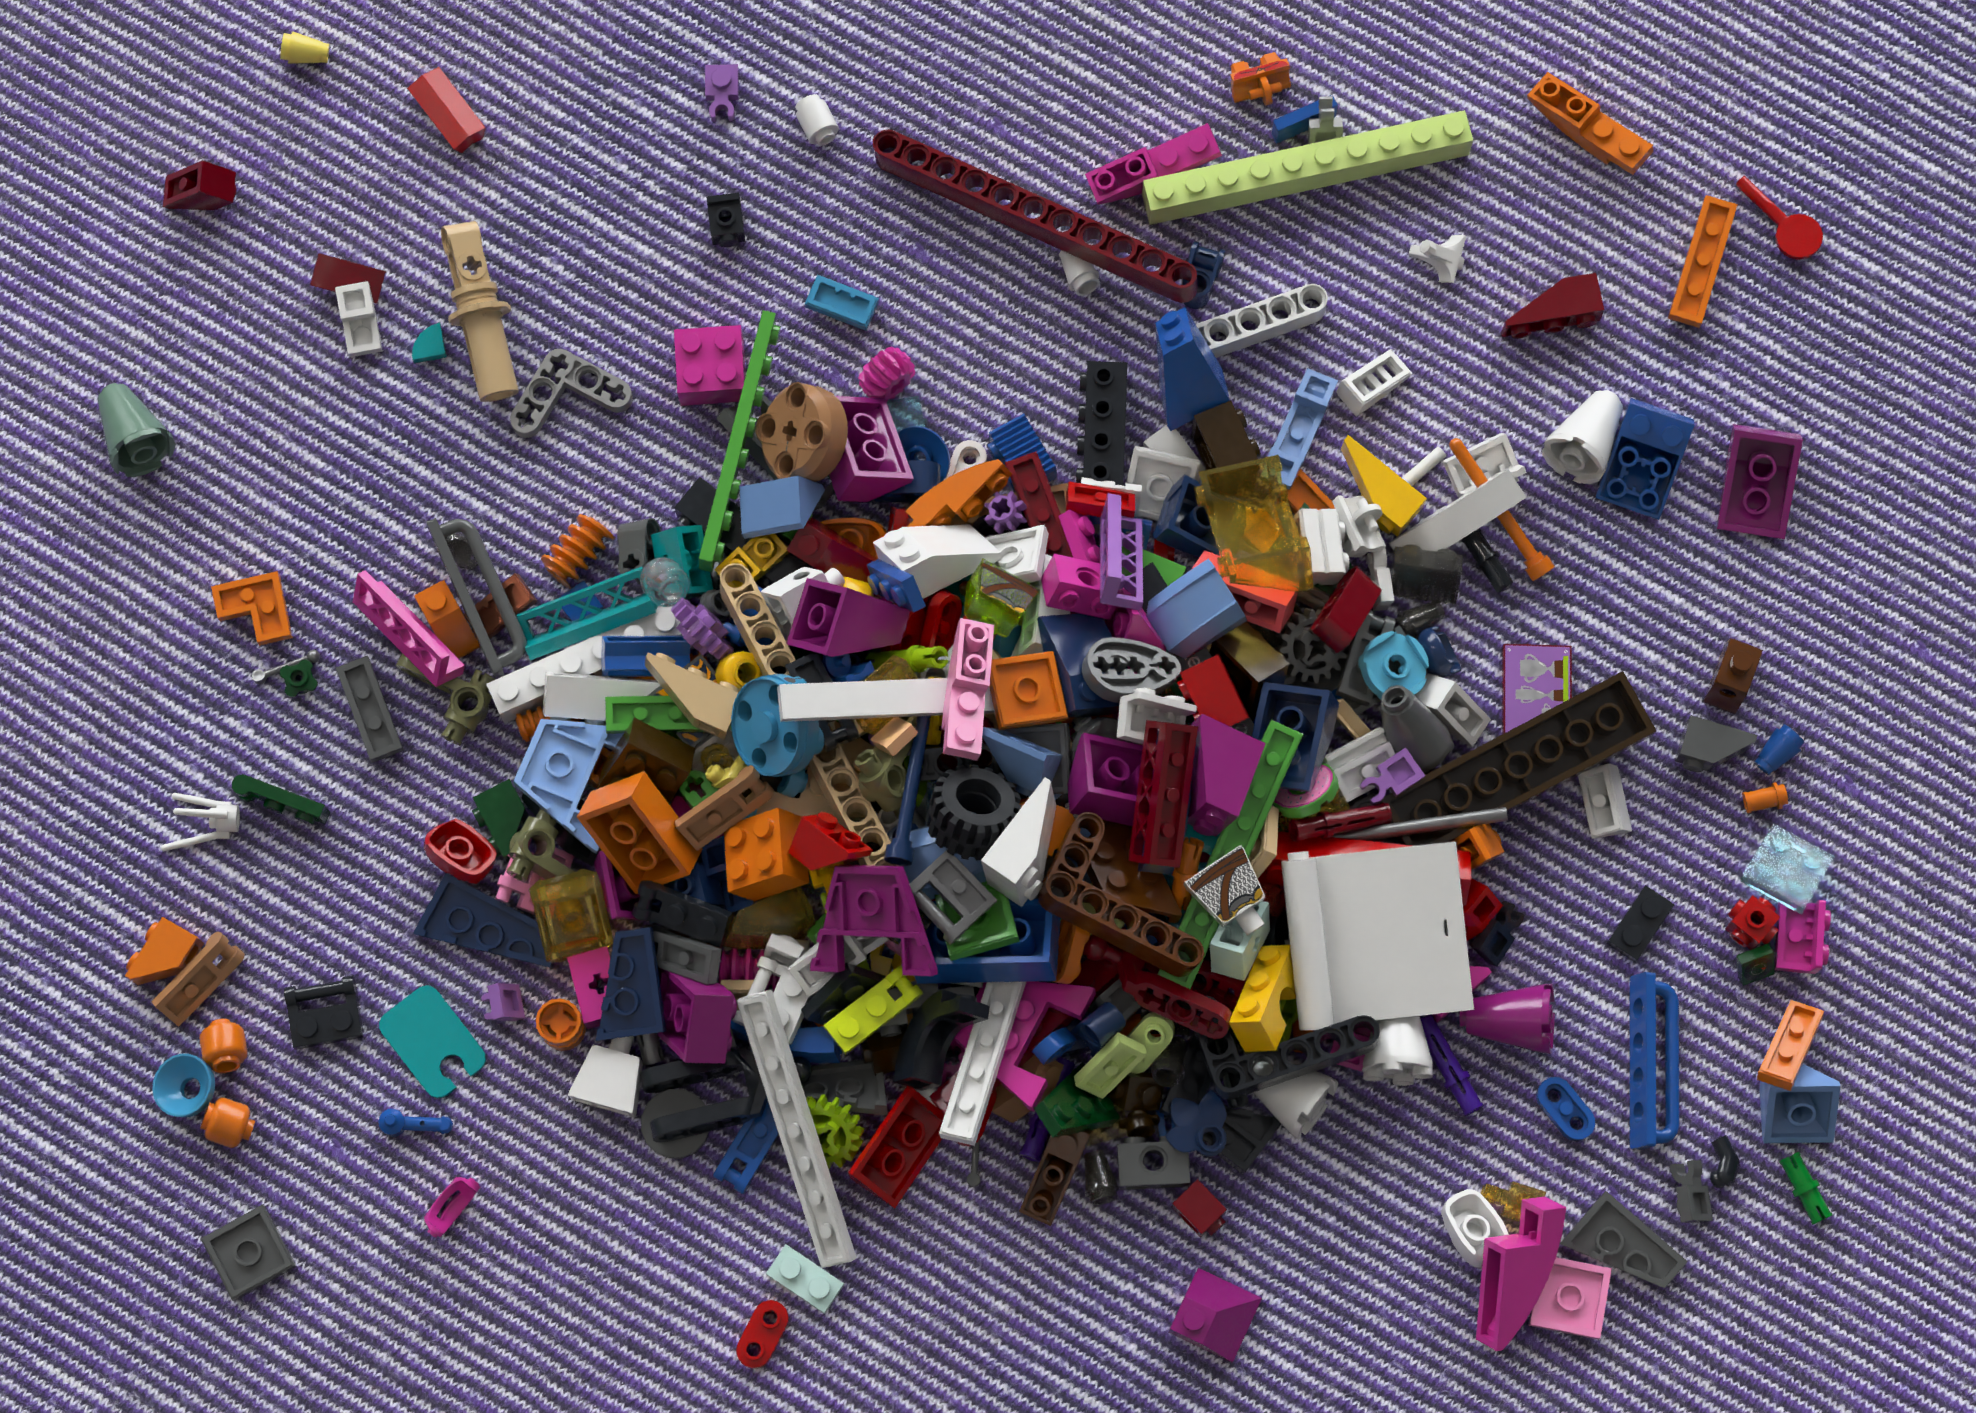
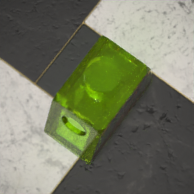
[964,558,1040,638]

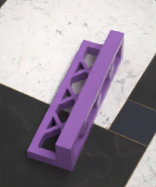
[1100,493,1143,611]

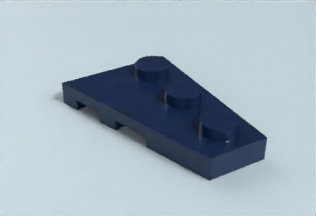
[595,927,666,1041]

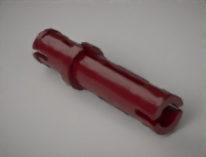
[1288,802,1392,842]

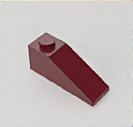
[786,517,882,600]

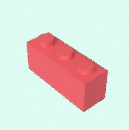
[1191,550,1300,633]

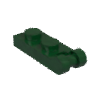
[232,774,331,826]

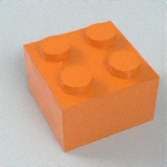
[724,807,809,901]

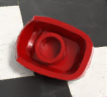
[424,818,497,884]

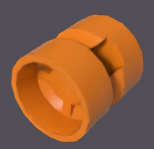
[535,998,586,1051]

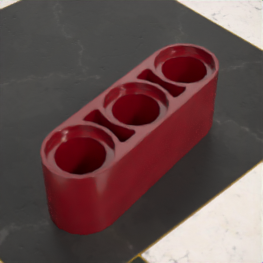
[1310,566,1382,653]

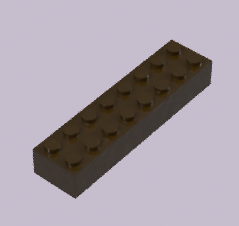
[1380,671,1656,846]

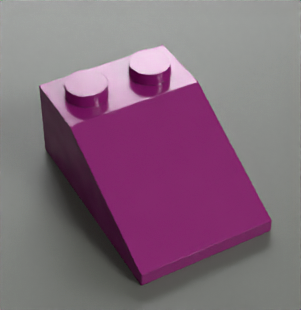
[1717,424,1803,539]
[657,968,737,1064]

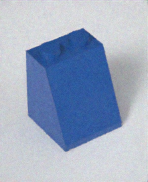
[1155,307,1230,431]

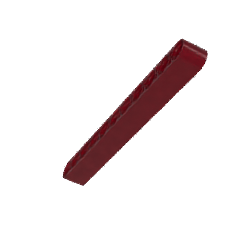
[873,129,1198,303]

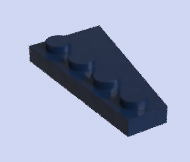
[413,873,568,968]

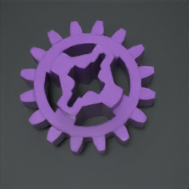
[671,598,734,661]

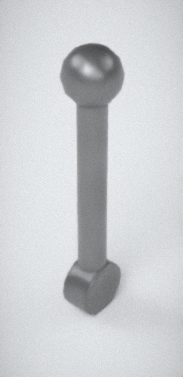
[252,650,320,684]

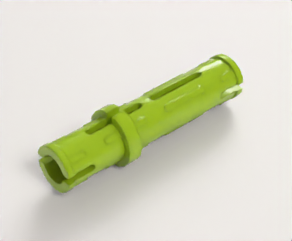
[865,645,948,673]

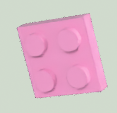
[1528,1257,1612,1340]

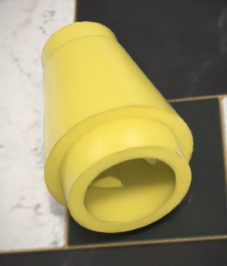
[280,31,330,64]

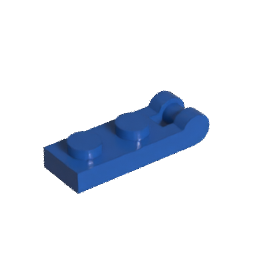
[713,1102,779,1194]

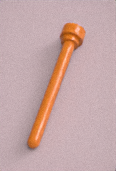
[1449,438,1555,581]

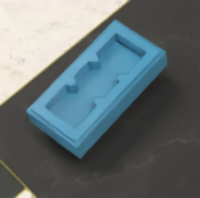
[805,275,879,331]

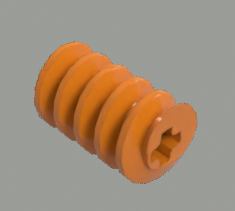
[541,514,615,589]

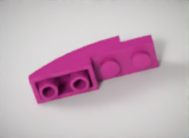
[1085,123,1222,205]

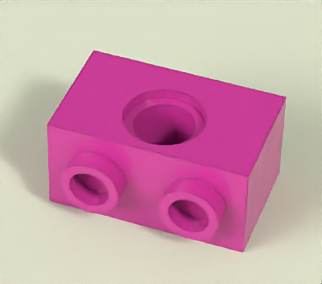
[1041,554,1123,620]

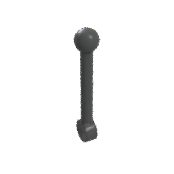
[967,1140,981,1187]

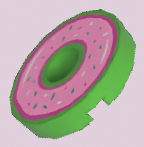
[1273,762,1339,818]

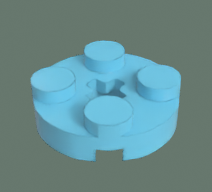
[1358,631,1429,700]

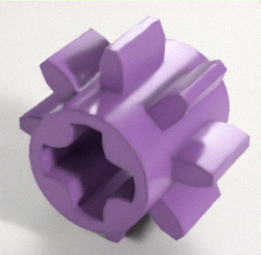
[984,491,1027,534]

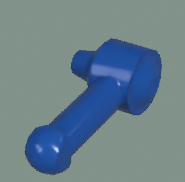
[378,1109,453,1137]

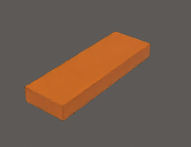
[1757,1000,1824,1091]

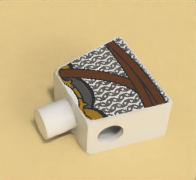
[1184,845,1265,936]

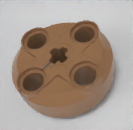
[755,382,848,482]

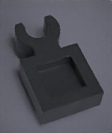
[1470,901,1525,967]

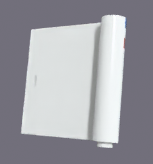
[1281,841,1474,1030]

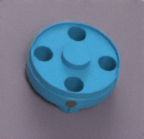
[731,674,824,777]

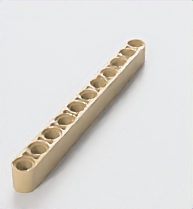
[720,563,897,866]

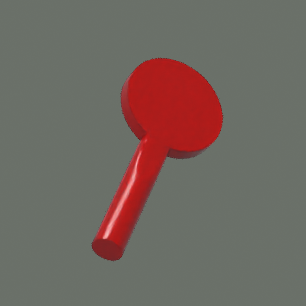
[1736,176,1823,260]

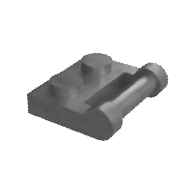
[910,849,997,945]

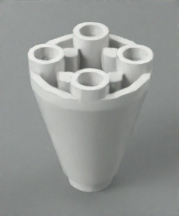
[1363,1016,1433,1086]

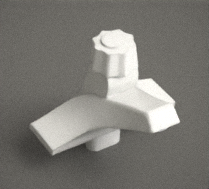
[1409,235,1466,283]

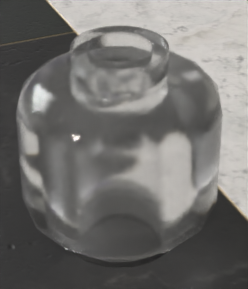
[640,557,690,607]

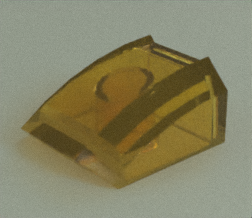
[529,869,614,962]
[723,886,815,949]

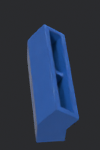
[601,636,690,677]

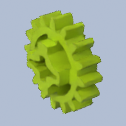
[807,1094,864,1169]

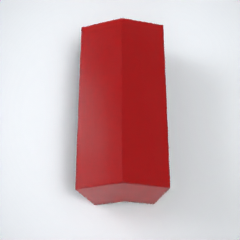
[407,67,486,153]

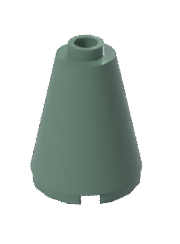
[97,383,176,477]

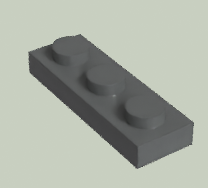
[336,655,404,763]

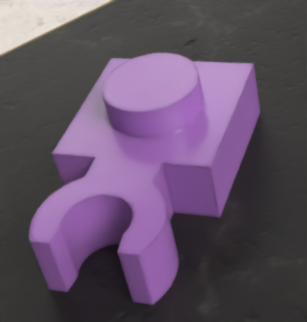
[705,64,739,122]
[1359,747,1425,805]

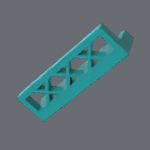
[517,566,658,660]

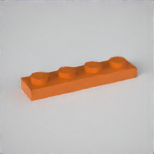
[1668,195,1738,328]

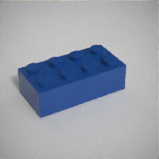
[914,899,1061,984]

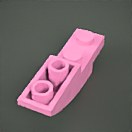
[941,618,994,760]

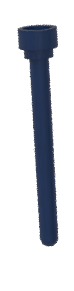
[884,716,931,866]

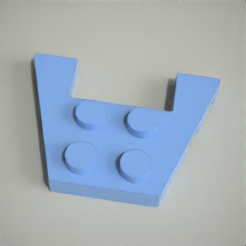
[513,719,624,853]

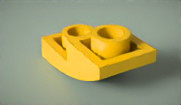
[714,533,790,588]

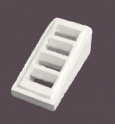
[1336,349,1412,416]

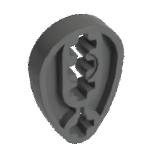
[1082,637,1181,703]

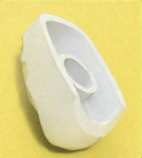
[1441,1189,1509,1269]

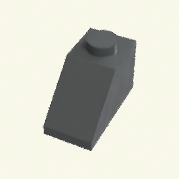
[1675,715,1757,772]

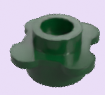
[280,659,318,697]

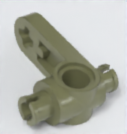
[395,653,495,746]
[855,716,917,819]
[506,807,600,904]

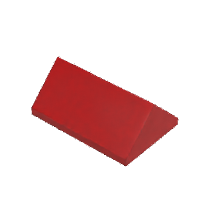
[848,1085,945,1208]

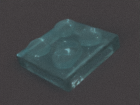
[1740,823,1835,914]

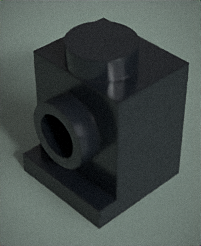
[706,193,746,247]

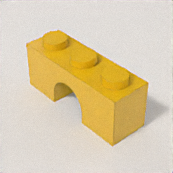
[1229,944,1296,1052]

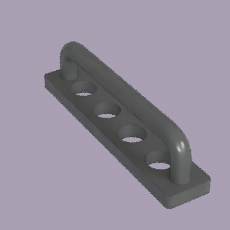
[426,518,527,680]

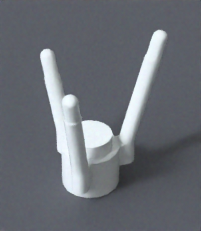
[161,793,240,851]

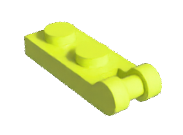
[824,965,923,1055]

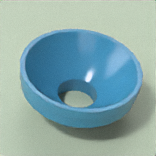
[152,1054,215,1117]

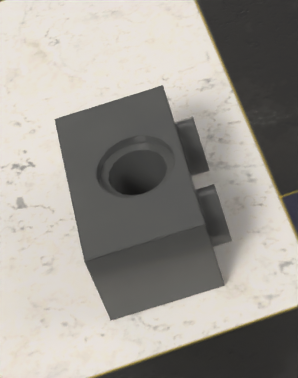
[1117,1136,1190,1190]

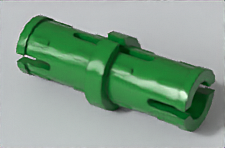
[1779,1152,1833,1225]

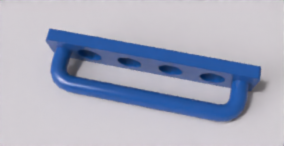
[1630,972,1680,1150]

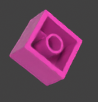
[674,325,746,406]

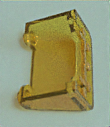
[1194,455,1313,593]

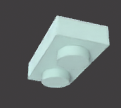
[766,1244,844,1314]

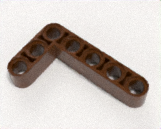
[1038,812,1204,977]

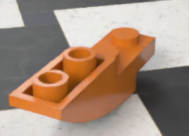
[1527,72,1653,175]
[905,459,1012,527]

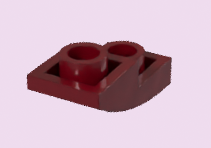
[310,253,386,303]

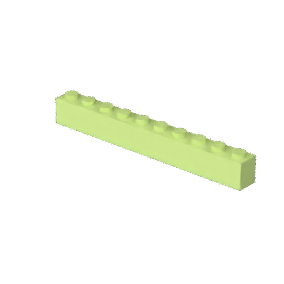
[1142,110,1473,225]

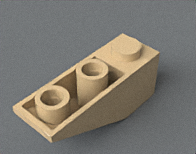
[645,653,739,740]

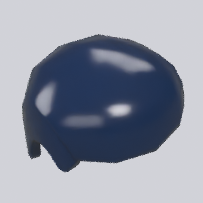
[1417,626,1461,678]

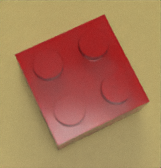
[1177,655,1250,727]

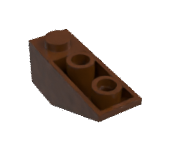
[1019,1130,1094,1226]

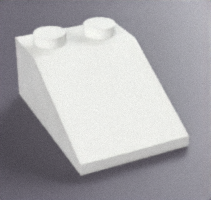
[873,524,1002,599]
[981,777,1056,907]

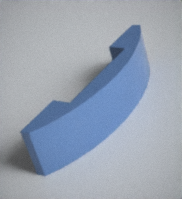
[1259,368,1338,490]

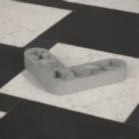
[510,349,633,438]

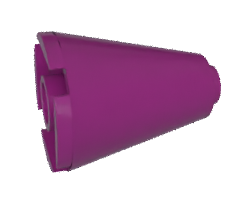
[1459,984,1555,1054]

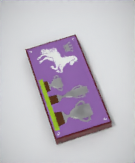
[1502,644,1572,781]

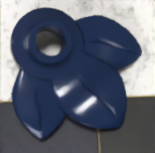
[1165,1090,1227,1157]

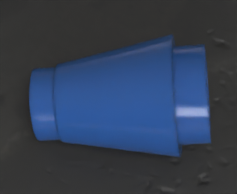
[1754,724,1805,775]

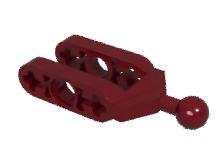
[1083,934,1246,1039]

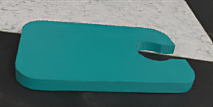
[379,985,486,1099]

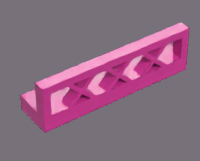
[353,570,465,687]

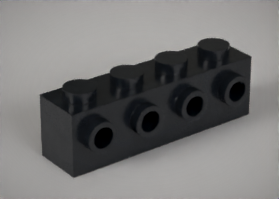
[1076,361,1128,486]

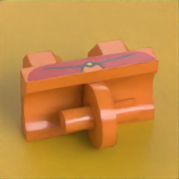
[1230,52,1291,106]

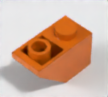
[125,917,204,985]

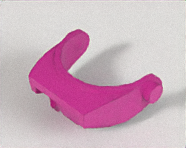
[424,1177,481,1238]

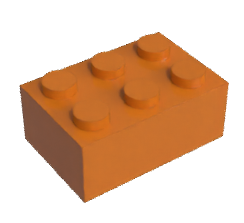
[577,771,702,894]

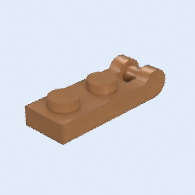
[675,765,774,851]
[151,932,245,1027]

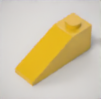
[1341,435,1427,537]

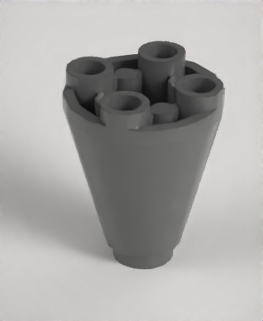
[1381,685,1454,775]

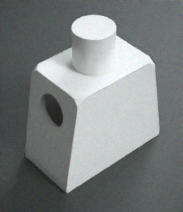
[761,567,845,642]
[568,1036,643,1118]

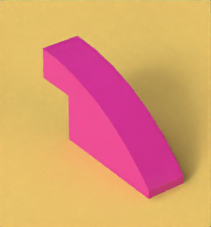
[1476,1196,1566,1351]

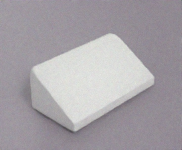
[1578,763,1632,839]

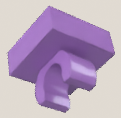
[481,983,525,1021]

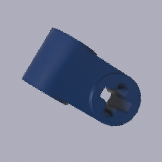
[1182,241,1226,309]
[1070,1002,1126,1057]

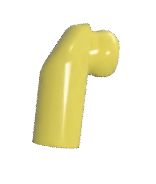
[705,755,747,789]

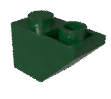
[472,779,529,864]

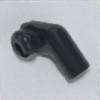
[1710,1135,1740,1189]

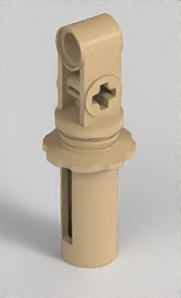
[441,221,519,402]

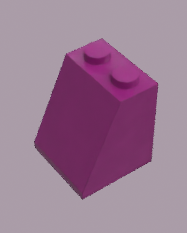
[786,578,910,657]
[1188,714,1266,837]

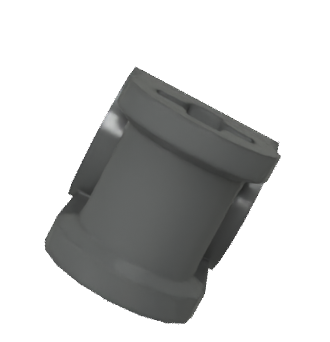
[617,518,661,586]

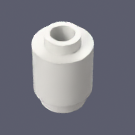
[795,94,839,146]

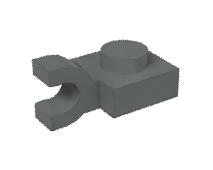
[1670,1160,1713,1223]

